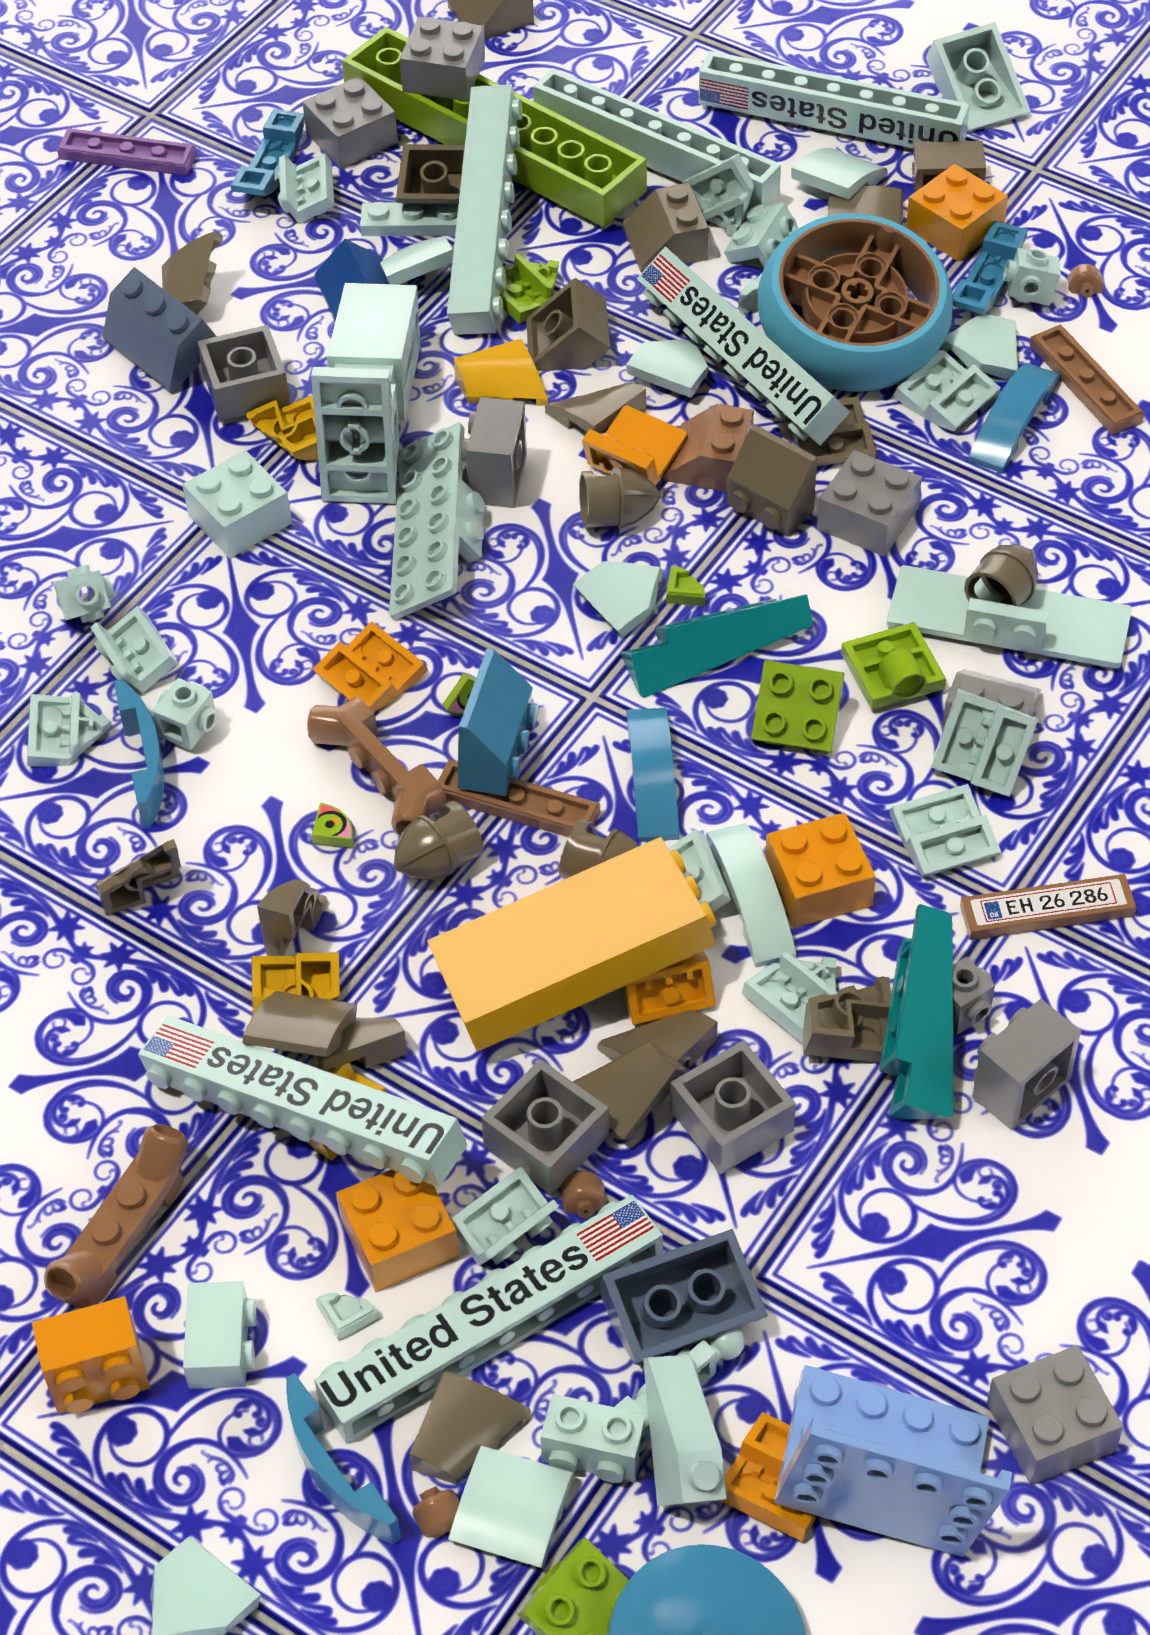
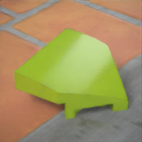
[500,253,559,324]

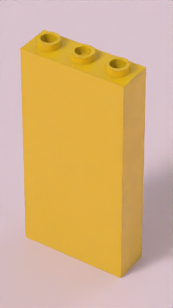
[427,837,717,1052]

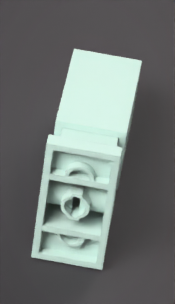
[311,283,420,504]

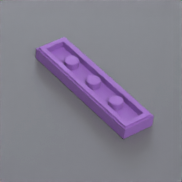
[57,128,197,176]

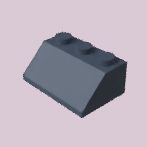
[102,267,217,394]
[598,1228,768,1365]

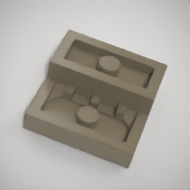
[827,186,903,225]
[786,396,876,466]
[242,991,357,1057]

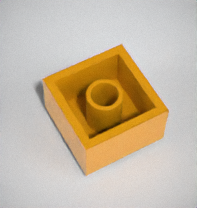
[906,164,1008,262]
[765,812,876,928]
[336,1170,459,1292]
[31,1296,150,1415]

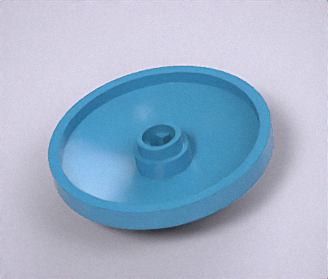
[607,1544,806,1635]

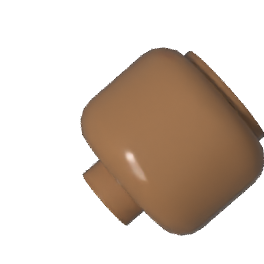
[1067,264,1104,298]
[560,1171,607,1219]
[412,1486,460,1539]

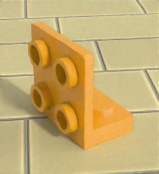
[582,405,688,487]
[624,951,716,1025]

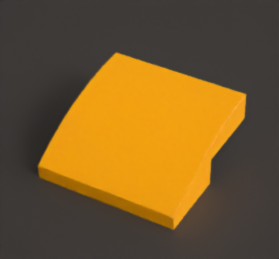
[313,621,428,712]
[719,1412,817,1542]

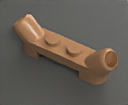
[307,697,447,836]
[43,1124,188,1308]

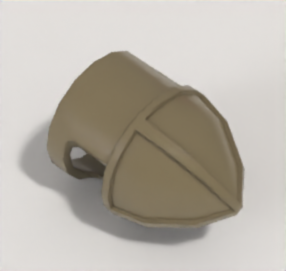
[579,467,661,528]
[964,544,1038,607]
[394,801,483,880]
[559,819,639,879]

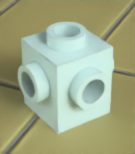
[1003,248,1061,306]
[53,564,115,623]
[152,678,217,750]

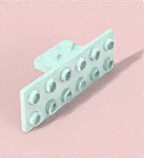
[389,422,485,620]
[886,565,1132,668]

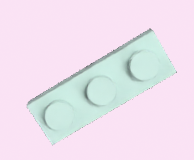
[360,202,459,236]

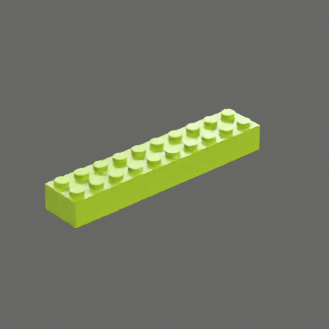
[342,27,647,228]

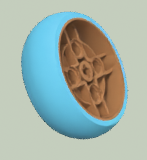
[758,213,953,392]

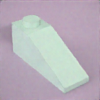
[643,1355,727,1506]

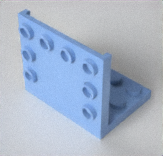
[774,1365,1012,1557]

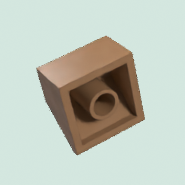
[663,404,754,492]

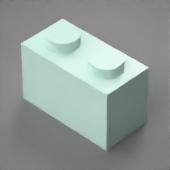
[183,1281,256,1389]

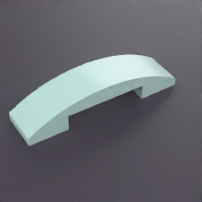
[706,823,796,968]

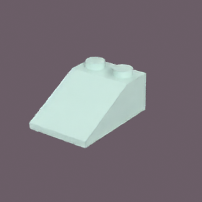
[926,22,1031,133]

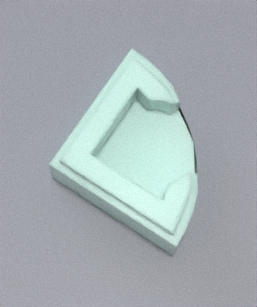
[315,1292,379,1341]

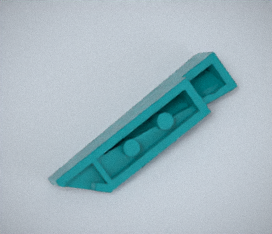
[621,594,813,697]
[879,904,954,1119]

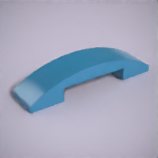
[230,109,305,196]
[952,221,1028,314]
[968,363,1061,474]
[114,679,165,828]
[626,707,679,842]
[286,1373,401,1544]

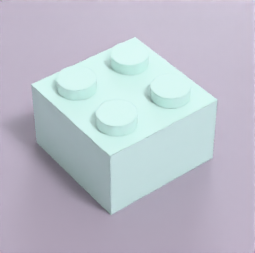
[182,450,292,559]

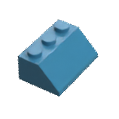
[457,649,538,796]

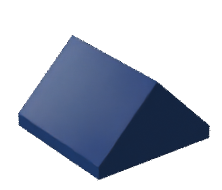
[315,238,389,322]

